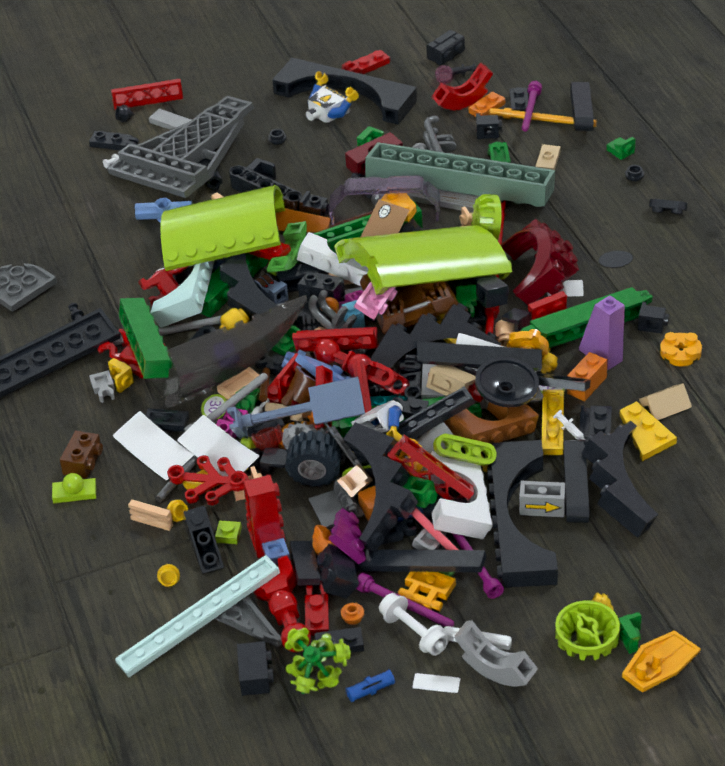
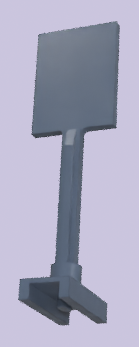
[227,377,365,439]

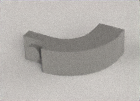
[454,620,538,686]

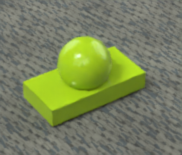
[52,473,96,503]

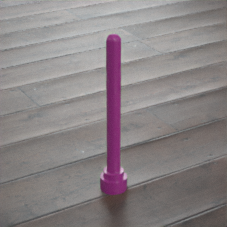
[522,81,542,132]
[451,533,504,599]
[356,573,454,627]

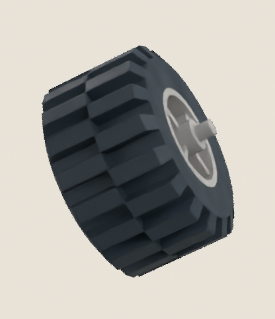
[285,431,342,487]

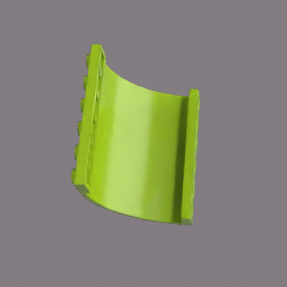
[160,185,285,271]

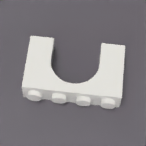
[424,451,493,539]

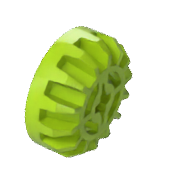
[471,194,501,241]
[555,601,620,660]

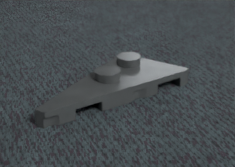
[214,596,283,647]

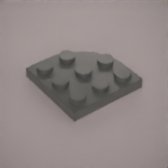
[0,263,57,312]

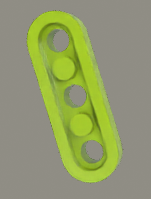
[433,434,497,466]

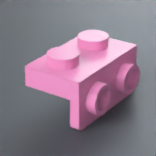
[354,282,398,320]

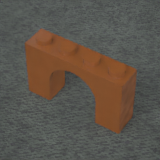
[444,402,539,444]

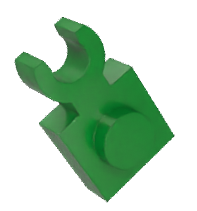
[456,285,477,317]

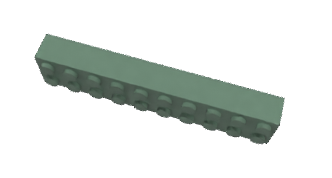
[365,142,555,207]

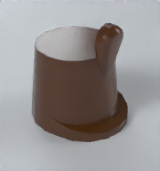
[281,366,316,406]

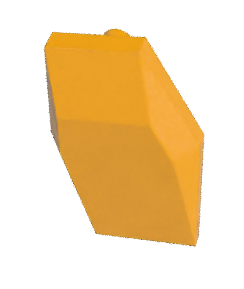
[622,630,701,692]

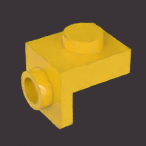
[108,358,134,393]

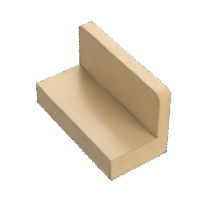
[426,365,476,396]
[639,383,692,420]

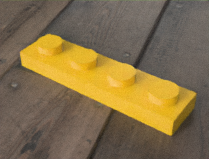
[542,389,564,455]

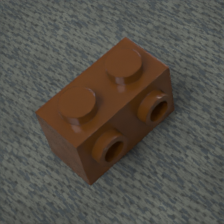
[60,430,103,479]

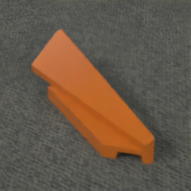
[276,208,331,233]

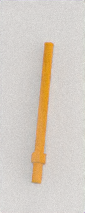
[489,108,597,127]

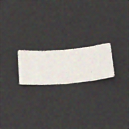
[113,411,194,480]
[177,415,259,476]

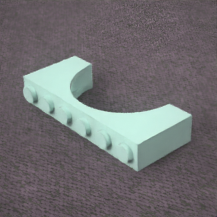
[150,260,215,328]

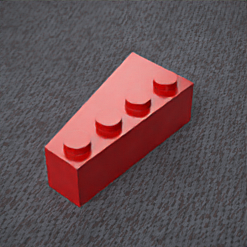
[244,475,286,558]

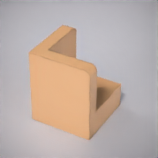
[337,464,373,497]

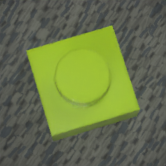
[215,521,242,544]

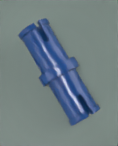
[346,670,395,702]

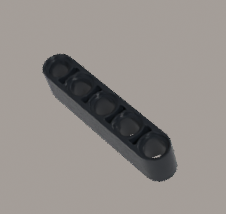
[570,82,594,131]
[229,165,302,211]
[563,440,589,523]

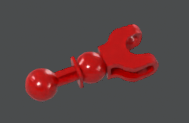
[314,339,410,396]
[253,555,311,653]

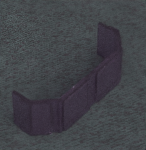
[329,175,440,225]

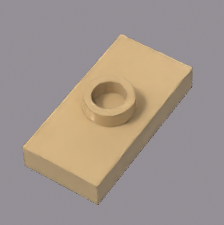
[536,144,561,170]

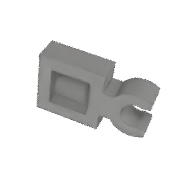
[89,370,115,403]
[412,528,447,550]

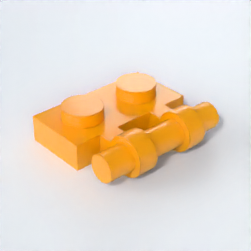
[398,572,456,611]

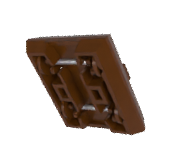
[360,274,458,335]

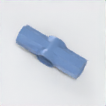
[135,198,192,222]

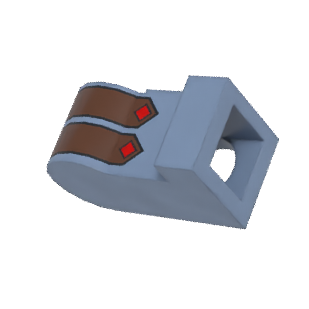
[254,274,288,304]

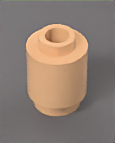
[495,320,515,347]

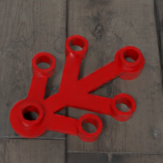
[167,455,249,506]

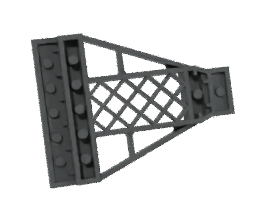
[107,96,254,198]

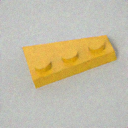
[620,401,677,461]

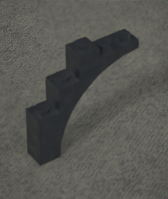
[219,253,278,329]
[370,303,501,368]
[581,421,658,538]
[343,422,418,553]

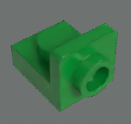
[357,126,384,147]
[606,137,635,160]
[487,142,511,163]
[271,322,301,356]
[235,386,260,414]
[618,612,642,654]

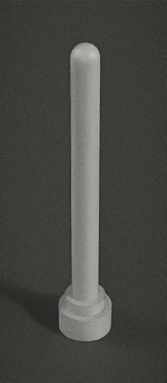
[184,373,268,432]

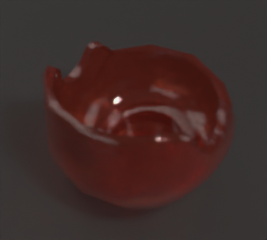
[251,424,283,451]

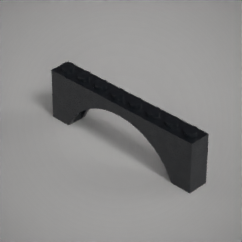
[272,58,417,125]
[487,440,558,588]

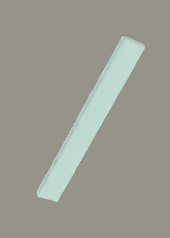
[115,555,280,678]

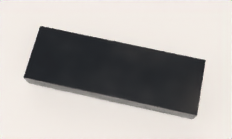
[289,541,321,585]

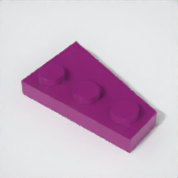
[329,508,366,564]

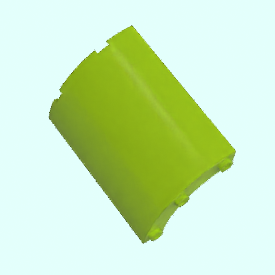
[334,225,512,295]

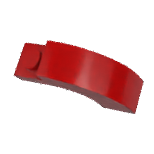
[432,63,494,110]

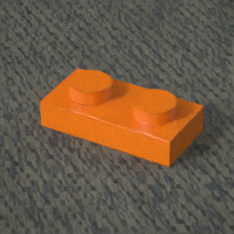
[469,92,506,117]

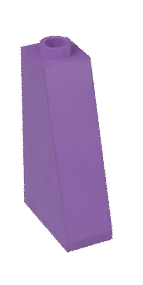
[579,295,625,370]

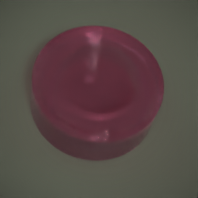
[435,65,453,84]

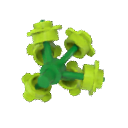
[285,628,351,694]

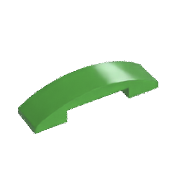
[266,221,307,272]

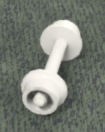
[379,593,449,656]

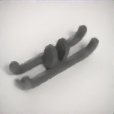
[423,116,457,154]
[308,290,378,354]

